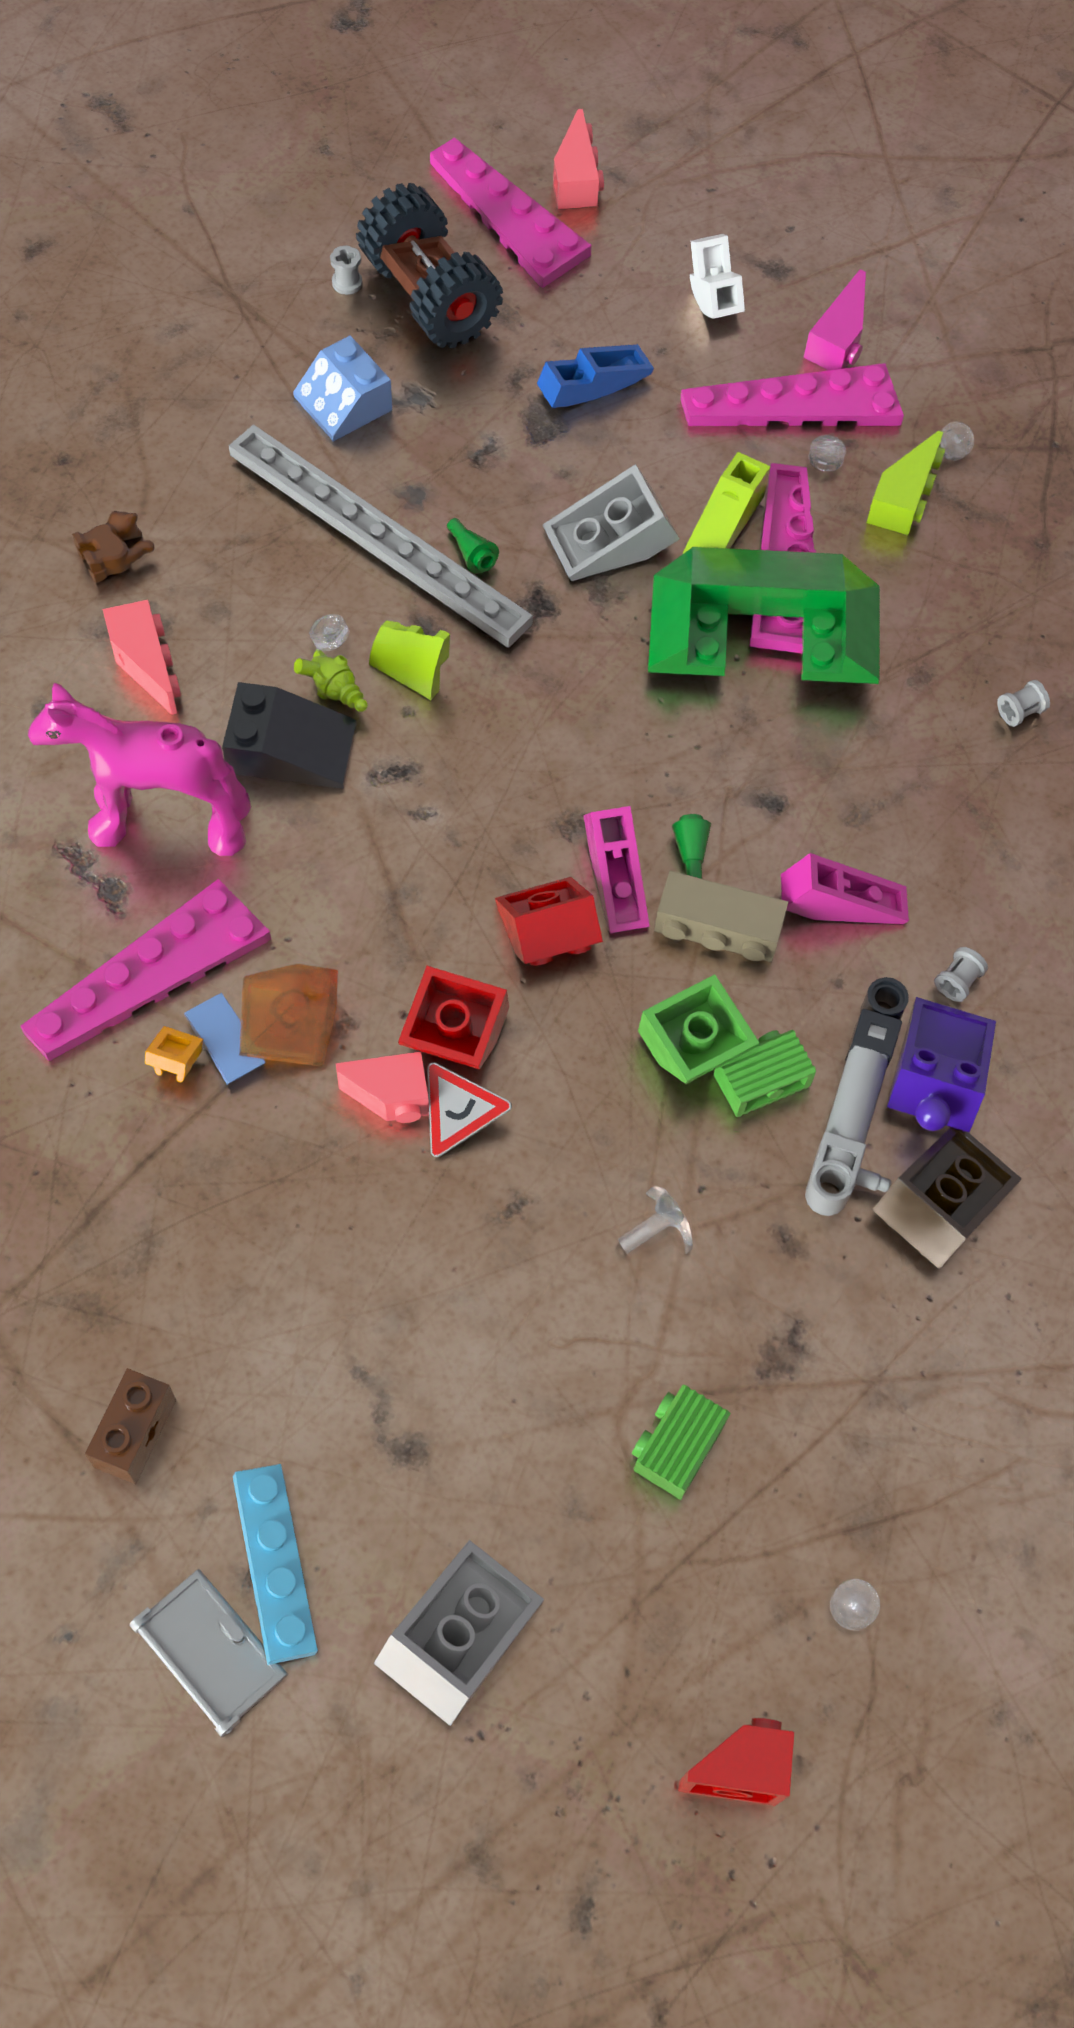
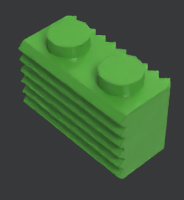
[713,1030,816,1117]
[631,1384,731,1500]

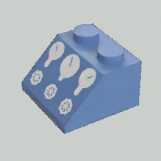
[293,335,392,441]

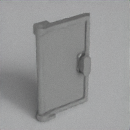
[129,1569,288,1737]

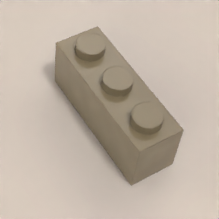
[654,871,788,962]

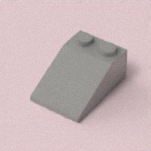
[543,464,680,581]
[374,1540,544,1726]

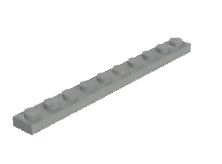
[229,424,533,648]

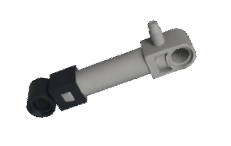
[805,977,909,1216]

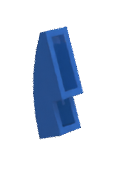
[537,344,654,408]

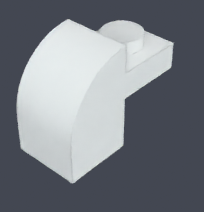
[690,234,745,319]

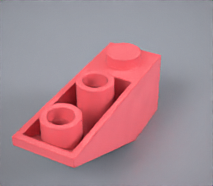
[553,109,604,210]
[102,600,181,715]

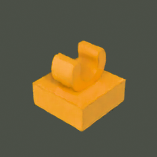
[145,1026,203,1082]

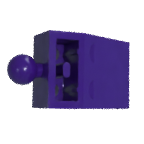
[887,997,996,1133]

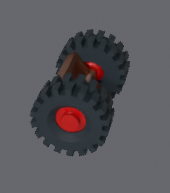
[356,183,503,348]

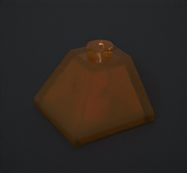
[239,964,338,1067]

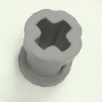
[330,246,363,295]
[998,680,1050,727]
[934,947,988,1002]

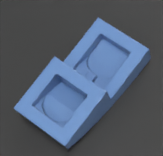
[184,993,266,1085]

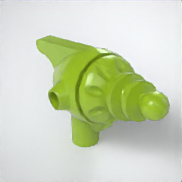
[294,649,368,712]

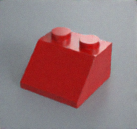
[495,877,603,966]
[398,966,509,1069]
[678,1718,794,1806]

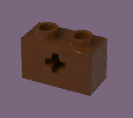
[85,1368,176,1485]

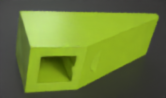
[867,431,946,535]
[683,452,771,554]

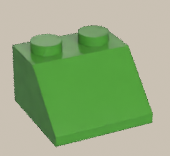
[638,974,760,1084]

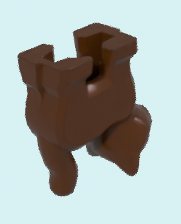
[72,511,155,583]

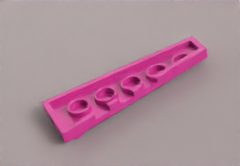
[430,137,592,288]
[680,363,904,426]
[749,463,816,653]
[20,879,271,1061]

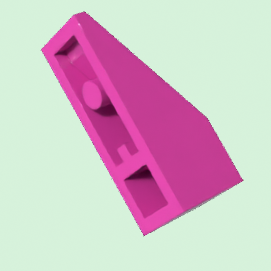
[804,269,866,370]
[583,806,650,933]
[781,853,909,925]

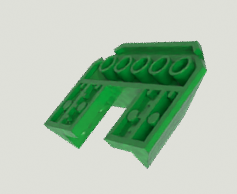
[648,547,880,684]

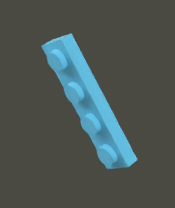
[233,1464,318,1665]

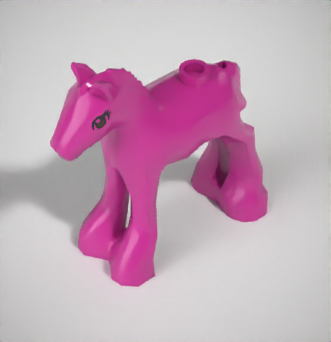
[28,683,251,856]

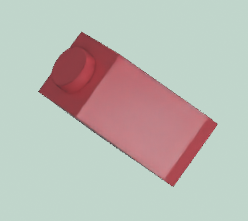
[336,1052,429,1123]

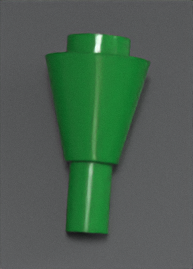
[447,518,499,574]
[672,814,711,879]

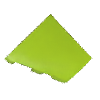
[369,620,450,700]

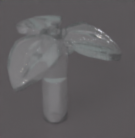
[618,1186,693,1254]

